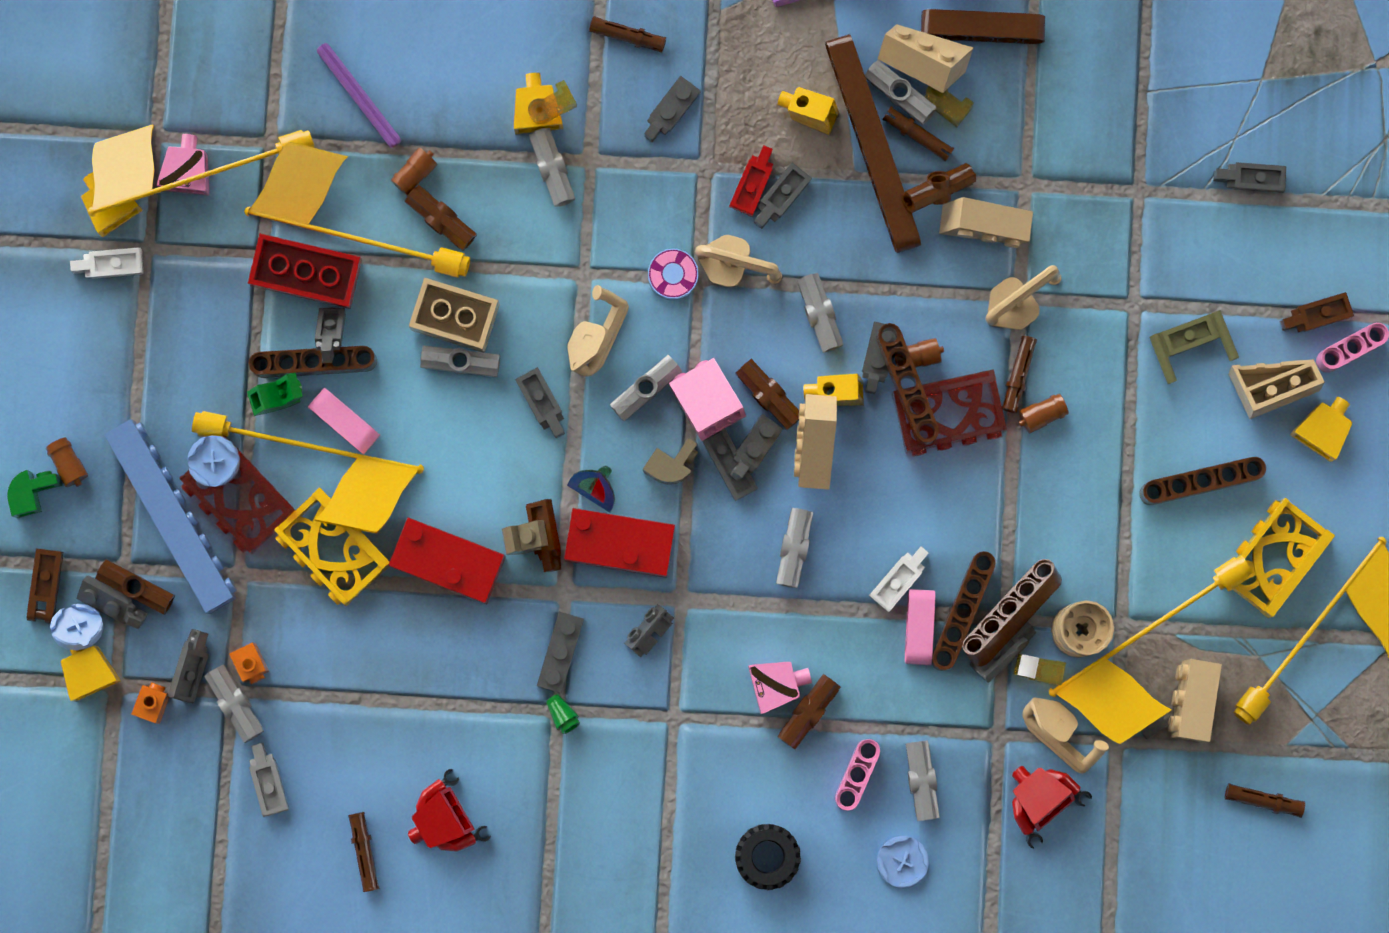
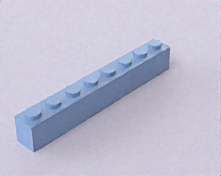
[104,419,237,614]

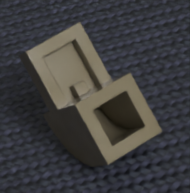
[643,438,698,484]
[502,520,548,555]

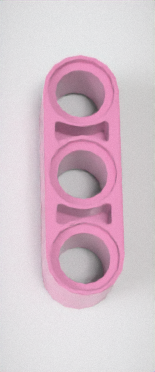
[1316,323,1389,373]
[308,387,380,455]
[905,589,935,665]
[835,739,880,811]

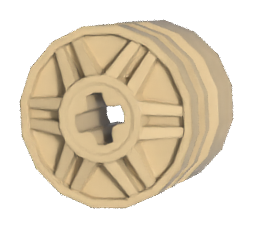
[1051,600,1114,658]

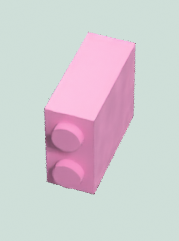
[669,358,746,441]

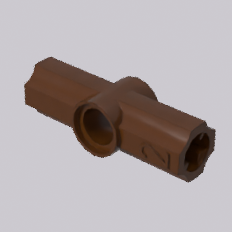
[901,163,976,213]
[405,185,477,251]
[735,358,799,430]
[95,559,175,615]
[777,674,841,750]

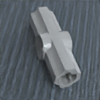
[865,60,937,125]
[529,128,575,207]
[797,273,843,353]
[420,345,500,377]
[610,355,683,421]
[776,508,814,588]
[205,665,264,743]
[905,740,940,821]

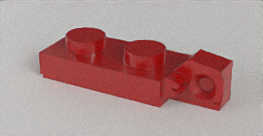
[729,145,774,217]

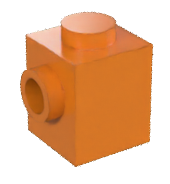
[229,642,269,685]
[131,682,170,724]

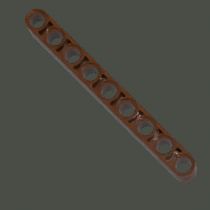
[825,34,921,253]

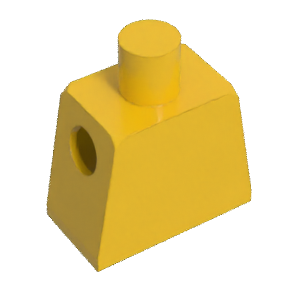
[514,72,563,134]
[777,87,839,135]
[81,172,143,237]
[803,374,864,406]
[1290,396,1352,462]
[61,645,121,702]

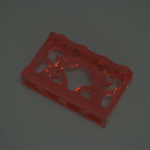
[892,369,1007,457]
[179,435,296,554]

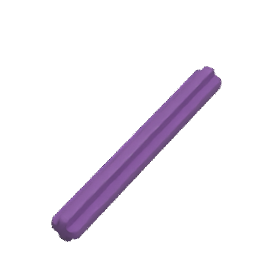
[317,43,401,148]

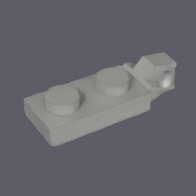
[249,743,289,817]

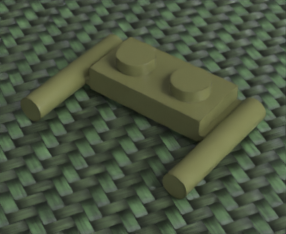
[1149,310,1239,384]

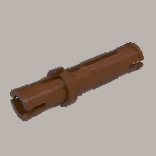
[589,16,667,53]
[882,106,954,162]
[1001,335,1037,413]
[1224,783,1305,818]
[348,812,380,892]

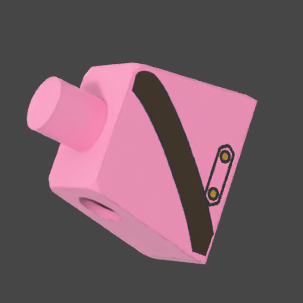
[157,134,210,196]
[748,662,812,714]

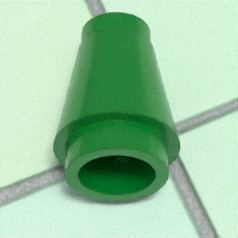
[546,694,580,734]

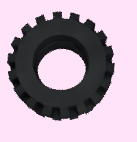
[735,824,801,890]

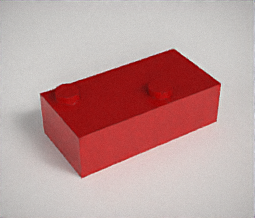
[248,233,362,309]
[564,508,675,578]
[389,517,506,605]

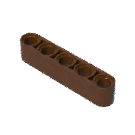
[921,9,1045,44]
[877,323,939,446]
[248,346,377,378]
[1139,457,1266,505]
[932,551,996,671]
[962,559,1062,667]

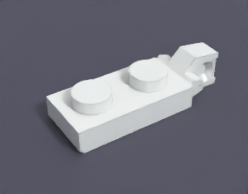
[70,248,144,279]
[869,547,929,612]

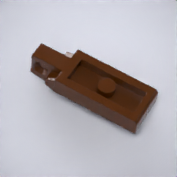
[1279,292,1354,333]
[526,499,561,572]

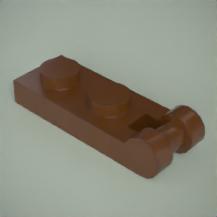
[27,549,64,624]

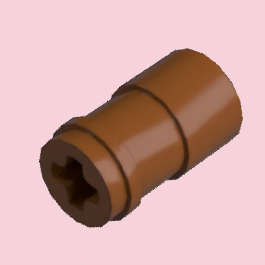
[391,148,438,196]
[894,338,944,367]
[1018,394,1069,434]
[46,437,88,487]

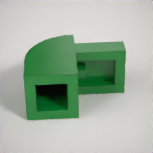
[247,372,303,416]
[7,470,62,518]

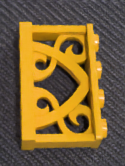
[274,487,390,606]
[1232,498,1335,618]

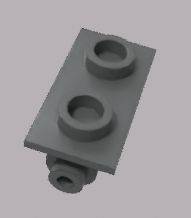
[624,604,674,657]

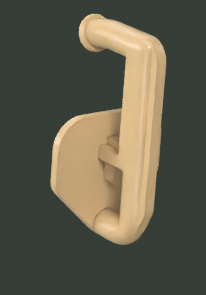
[695,235,782,287]
[986,265,1061,330]
[567,285,629,377]
[1023,698,1109,773]

